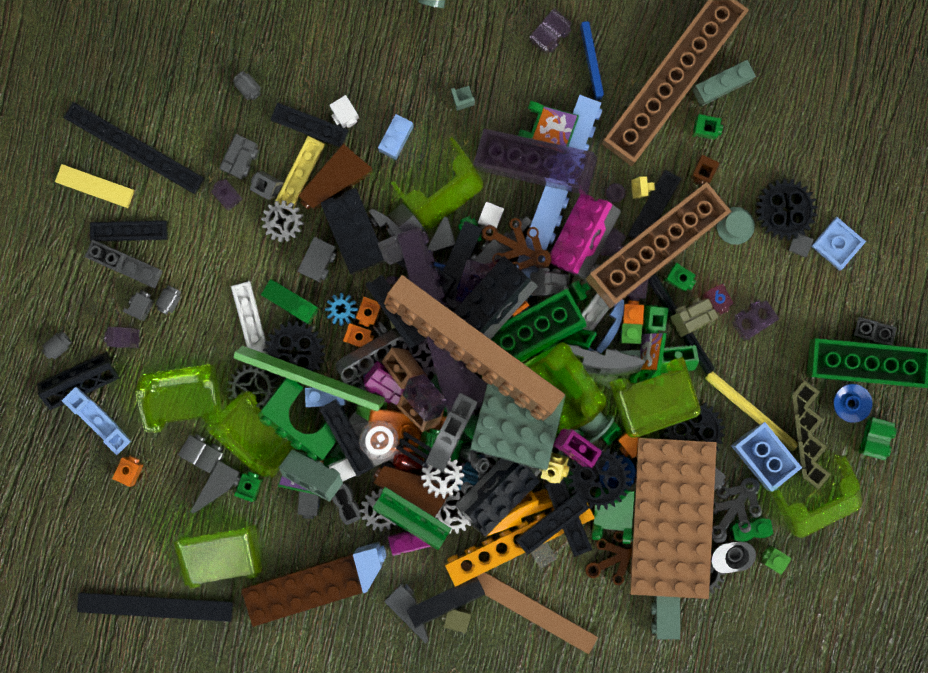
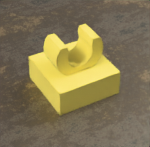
[631,177,655,199]

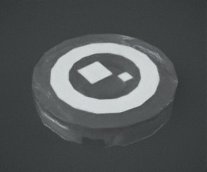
[359,420,398,459]

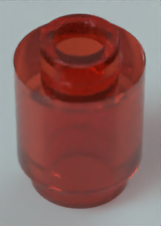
[393,451,423,474]

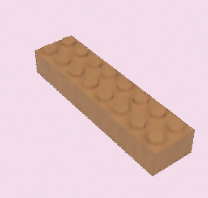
[586,182,732,309]

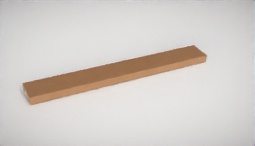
[461,560,598,654]

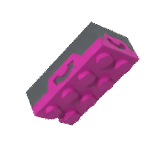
[550,193,621,280]

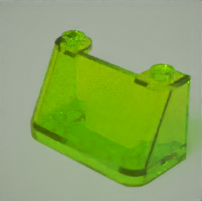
[609,357,701,438]
[135,365,222,433]
[205,391,295,478]
[173,525,262,588]

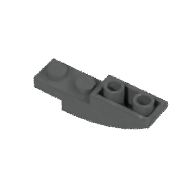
[468,216,532,271]
[85,240,163,288]
[563,344,645,376]
[426,393,478,472]

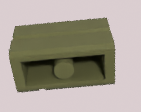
[670,297,718,337]

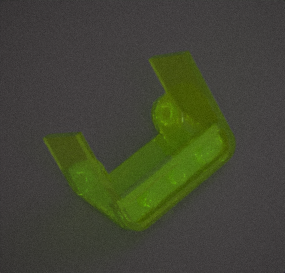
[391,137,483,229]
[771,455,862,538]

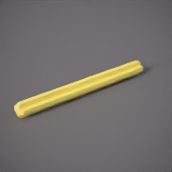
[705,372,799,451]

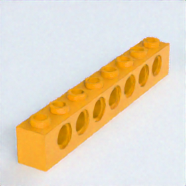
[445,499,595,587]

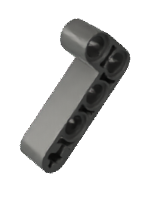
[335,329,408,390]

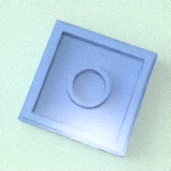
[811,217,866,271]

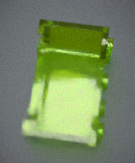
[524,342,606,436]

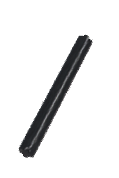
[647,274,715,374]

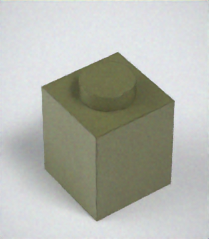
[441,608,471,633]

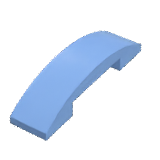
[62,387,131,455]

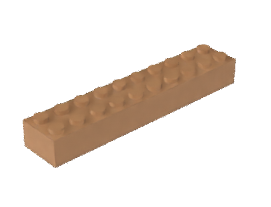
[602,0,749,166]
[384,275,565,421]

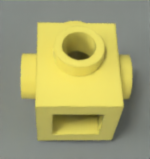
[539,453,569,483]

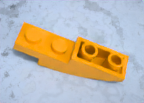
[487,489,553,536]

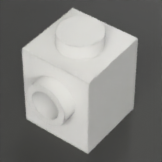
[330,95,359,128]

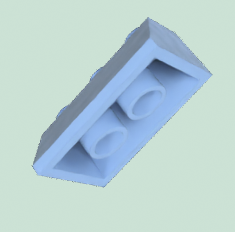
[731,422,802,492]
[353,542,387,593]

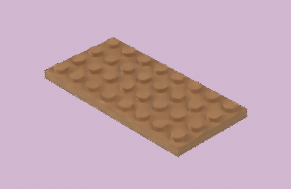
[630,438,717,599]

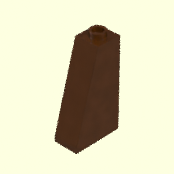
[298,144,374,211]
[373,466,452,518]

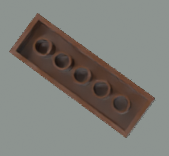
[241,553,363,627]

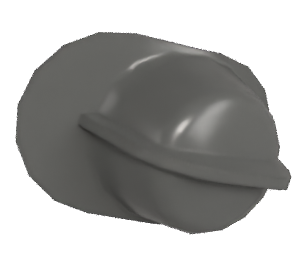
[711,541,756,573]

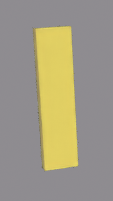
[274,136,325,212]
[55,164,134,208]

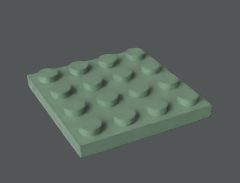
[470,383,566,471]

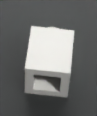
[478,202,504,233]

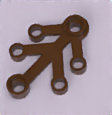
[482,218,551,270]
[585,530,632,585]

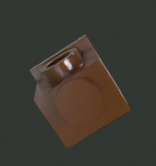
[690,155,719,186]

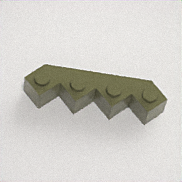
[792,380,831,489]

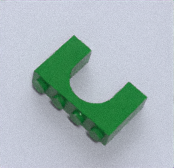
[257,378,337,461]

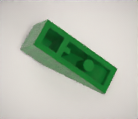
[261,279,320,325]

